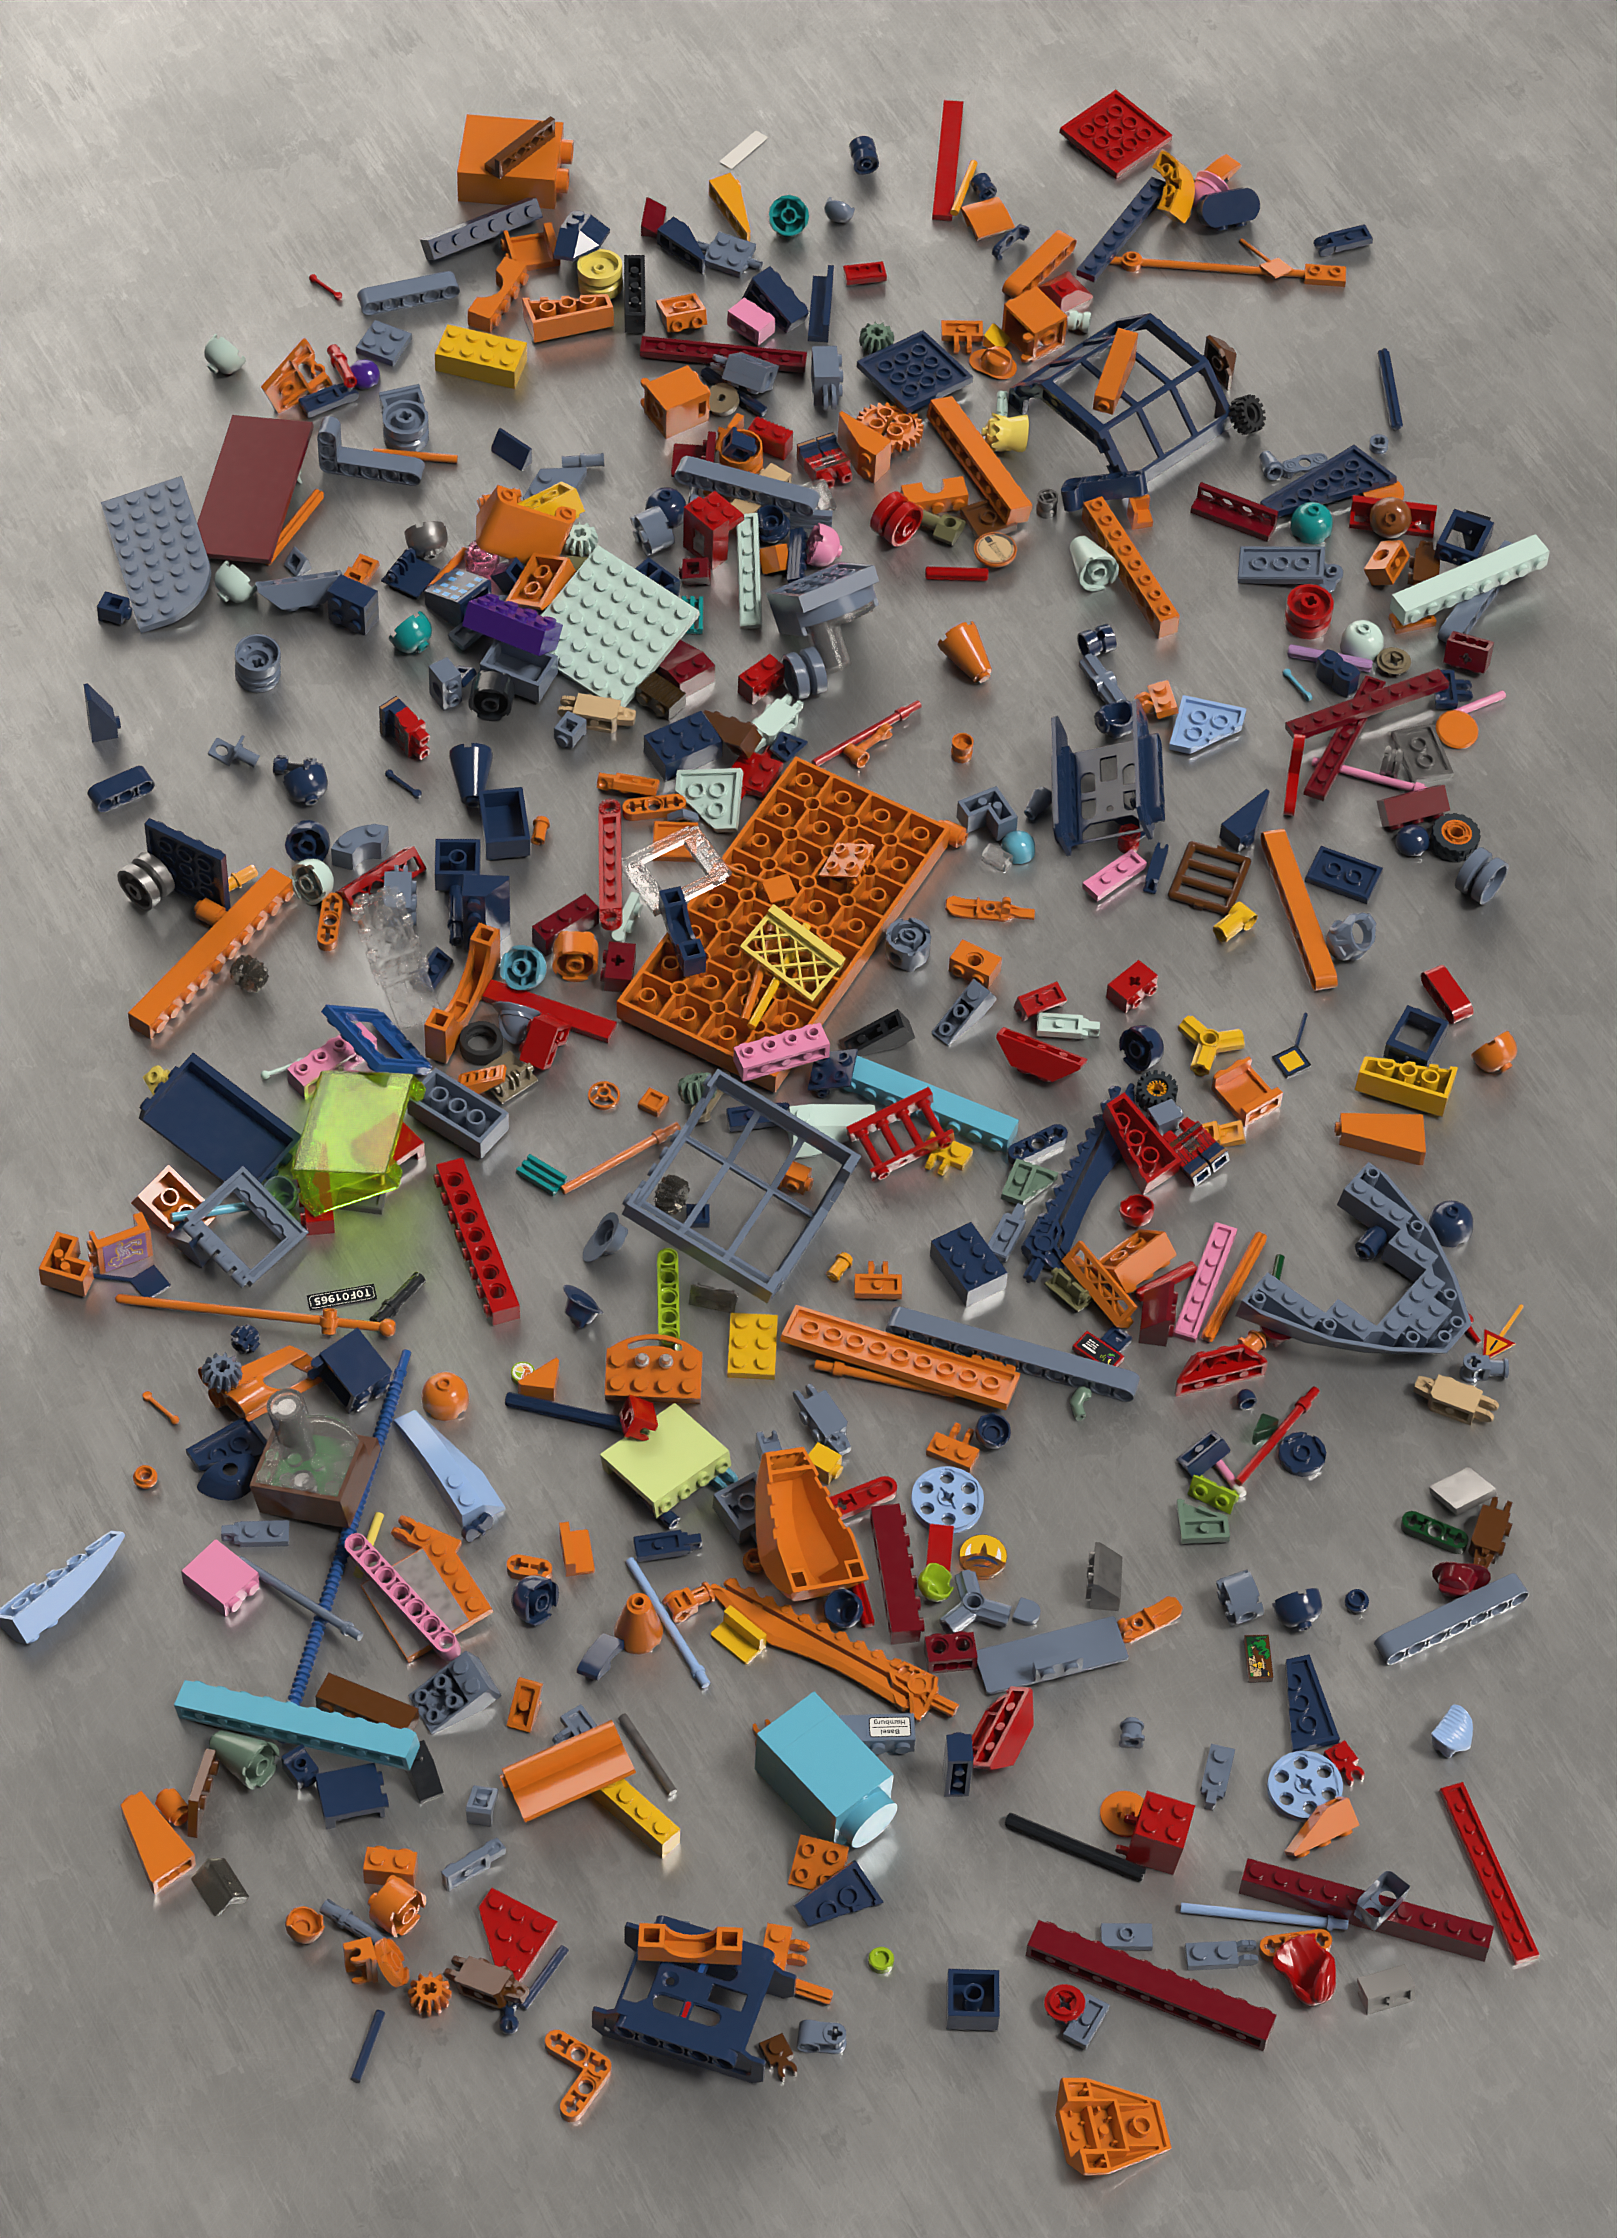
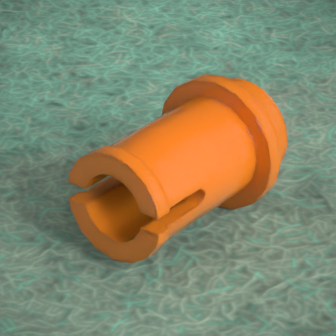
[530,816,550,845]

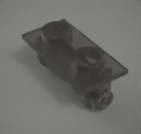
[689,1283,739,1313]

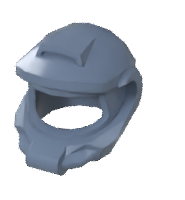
[1326,912,1377,961]

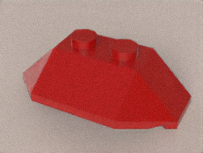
[996,1027,1088,1082]
[1174,1343,1268,1397]
[972,1686,1034,1770]

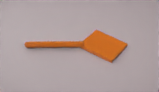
[725,865,798,903]

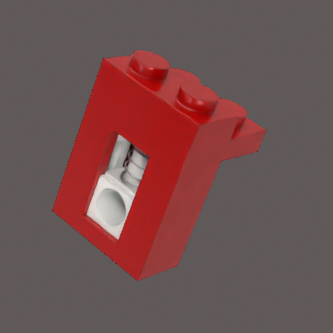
[683,491,744,570]

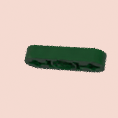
[1401,1511,1469,1554]

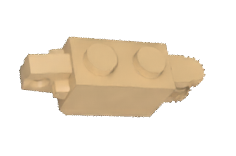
[557,693,636,733]
[1413,1374,1499,1425]

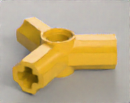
[1178,1015,1245,1077]

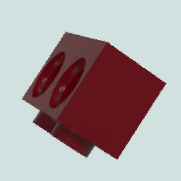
[924,1631,978,1674]

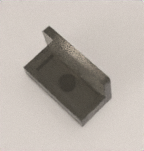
[191,1858,249,1916]

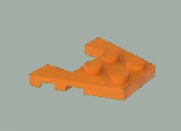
[261,338,333,414]

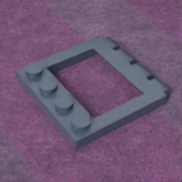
[182,1166,309,1288]

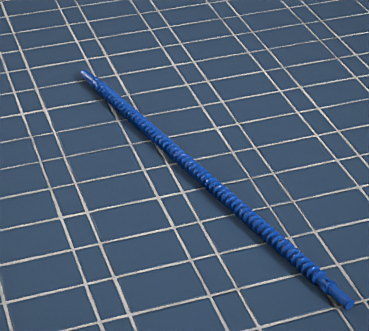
[277,1349,411,1744]

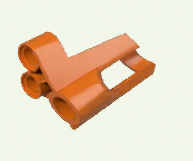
[198,1345,322,1422]

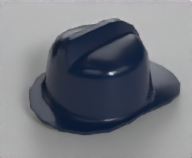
[563,1285,604,1328]

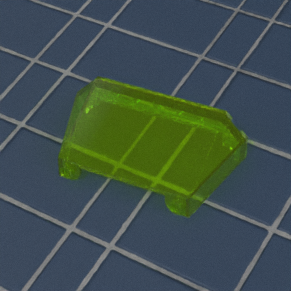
[291,1069,426,1217]

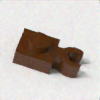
[759,2033,797,2082]

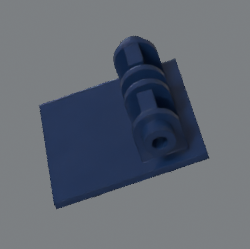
[381,547,440,598]
[807,1049,858,1098]

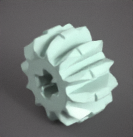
[564,522,598,557]

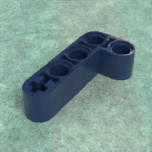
[1061,470,1148,512]

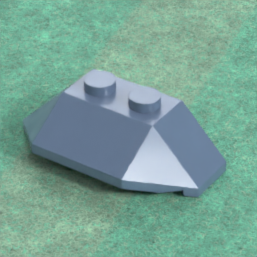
[255,570,343,611]

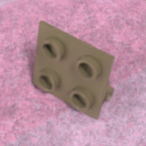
[481,1050,538,1104]

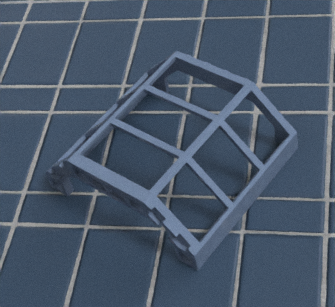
[622,1069,861,1303]

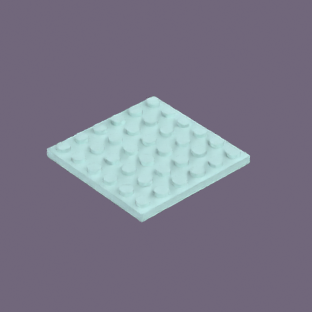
[541,545,700,707]

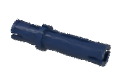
[447,885,464,946]

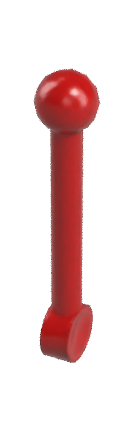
[309,274,342,301]

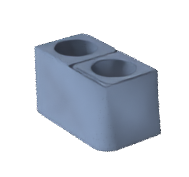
[1354,1871,1410,1931]

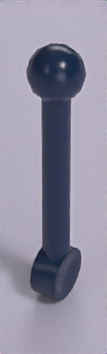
[385,769,422,799]

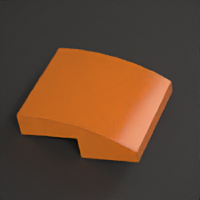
[960,197,1015,242]

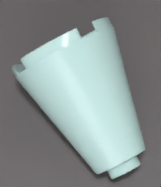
[1070,536,1119,591]

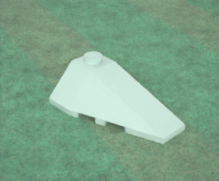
[787,1104,876,1159]

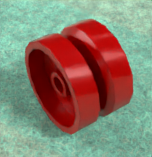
[870,491,923,547]
[1284,584,1334,640]

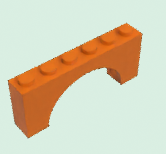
[424,923,501,1064]

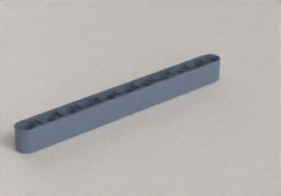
[885,1307,1140,1402]

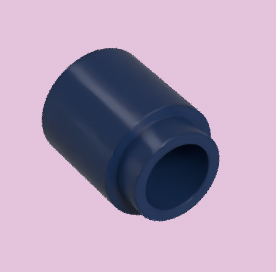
[1355,1226,1387,1260]

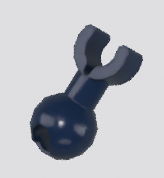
[499,2002,519,2034]

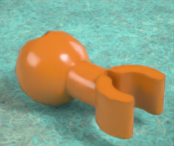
[302,354,325,379]

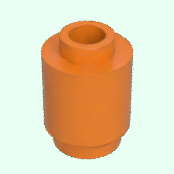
[938,820,968,848]
[194,898,227,927]
[155,1788,188,1826]

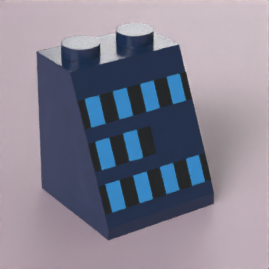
[424,568,492,628]

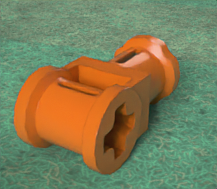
[662,1581,715,1623]

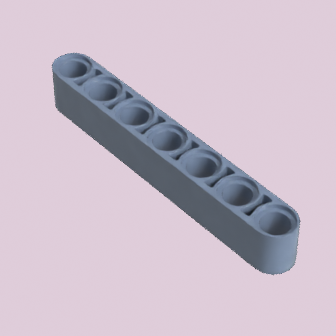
[674,456,820,517]
[1437,540,1513,643]
[1374,1573,1529,1665]

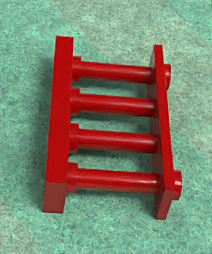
[846,1087,955,1181]

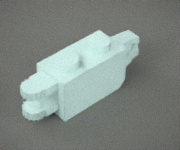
[752,694,804,753]

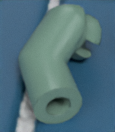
[1069,1386,1092,1421]

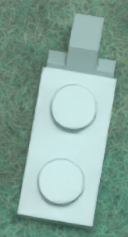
[1036,1012,1100,1039]

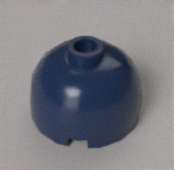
[645,487,686,528]
[283,764,328,805]
[285,820,330,862]
[1119,1025,1164,1072]
[1427,1200,1474,1248]
[511,1574,559,1626]
[1272,1588,1323,1631]

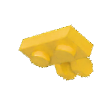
[925,1131,973,1176]

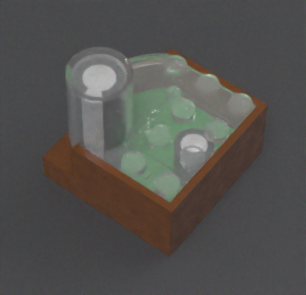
[249,1389,381,1528]

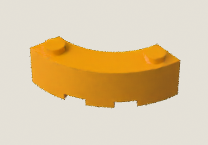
[1152,150,1195,224]

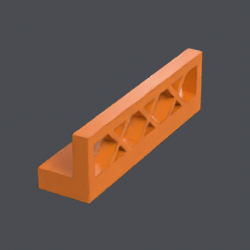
[1061,1241,1138,1328]

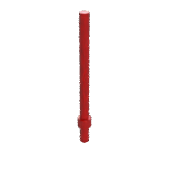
[811,700,922,766]
[1234,1386,1320,1486]

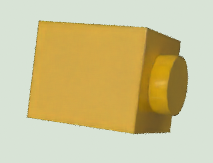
[808,1442,843,1485]

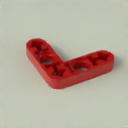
[1283,734,1305,816]

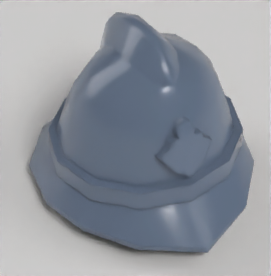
[492,1001,541,1044]

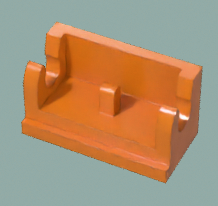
[343,1937,378,1984]

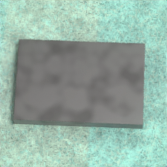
[1391,723,1454,784]

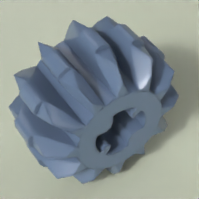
[201,1352,243,1393]

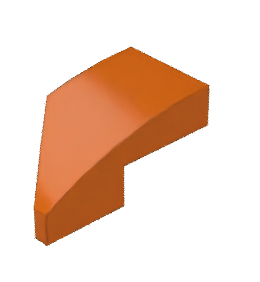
[716,413,744,452]

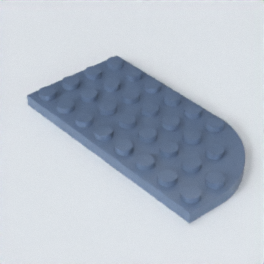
[101,476,211,634]

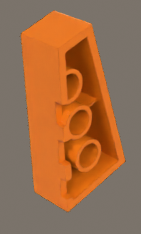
[522,294,614,343]

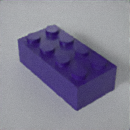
[462,594,563,656]

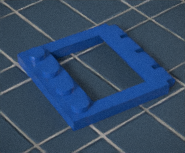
[321,1005,432,1075]

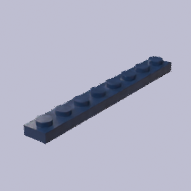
[1076,177,1166,282]

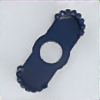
[992,224,1030,260]

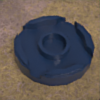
[1278,1432,1327,1477]

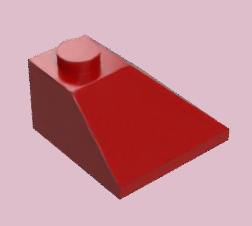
[1037,271,1093,313]

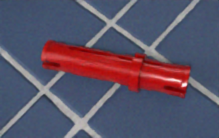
[327,344,357,388]

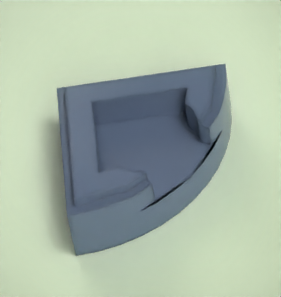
[667,809,699,822]

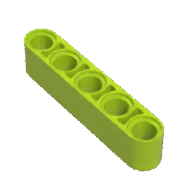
[657,1248,680,1351]

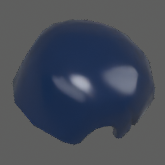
[1396,824,1430,856]
[975,1412,1011,1449]
[824,1589,864,1628]

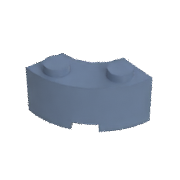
[331,824,389,870]

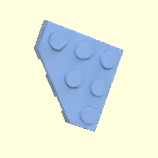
[1169,695,1247,754]

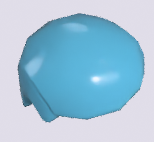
[1002,830,1035,864]

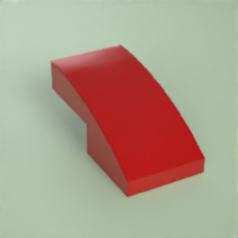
[926,1524,954,1572]

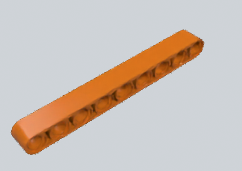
[1260,829,1338,991]

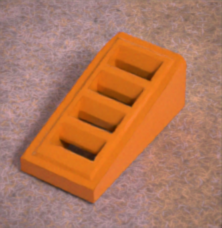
[458,1064,507,1094]

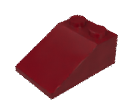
[654,640,715,697]

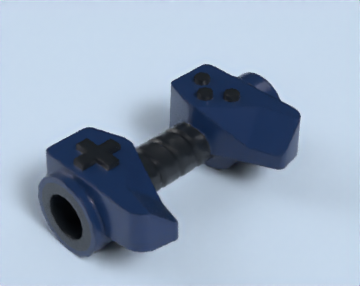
[273,755,323,774]

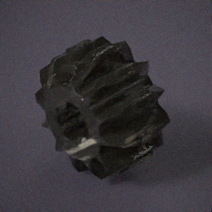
[229,954,269,993]
[653,1174,690,1215]

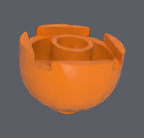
[1471,1031,1517,1073]
[421,1372,469,1421]

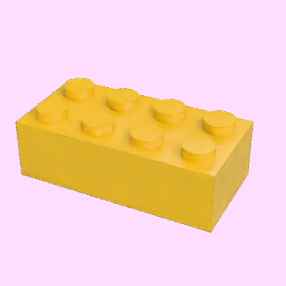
[435,324,527,389]

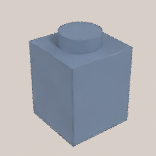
[1146,1099,1184,1135]

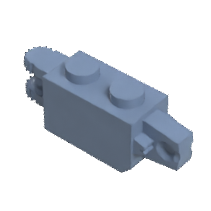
[792,1384,851,1456]

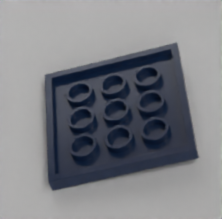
[857,330,973,414]
[144,818,231,911]

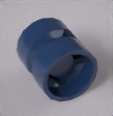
[849,136,879,175]
[1077,624,1117,657]

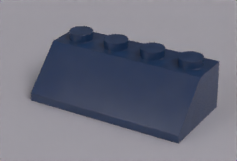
[462,874,511,951]

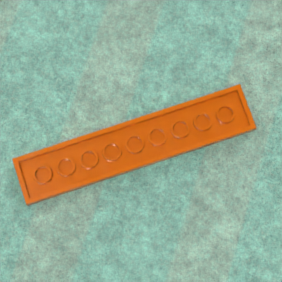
[780,1305,1021,1410]

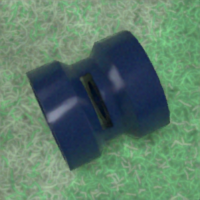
[970,173,997,201]

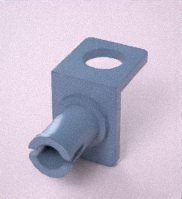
[208,735,260,768]

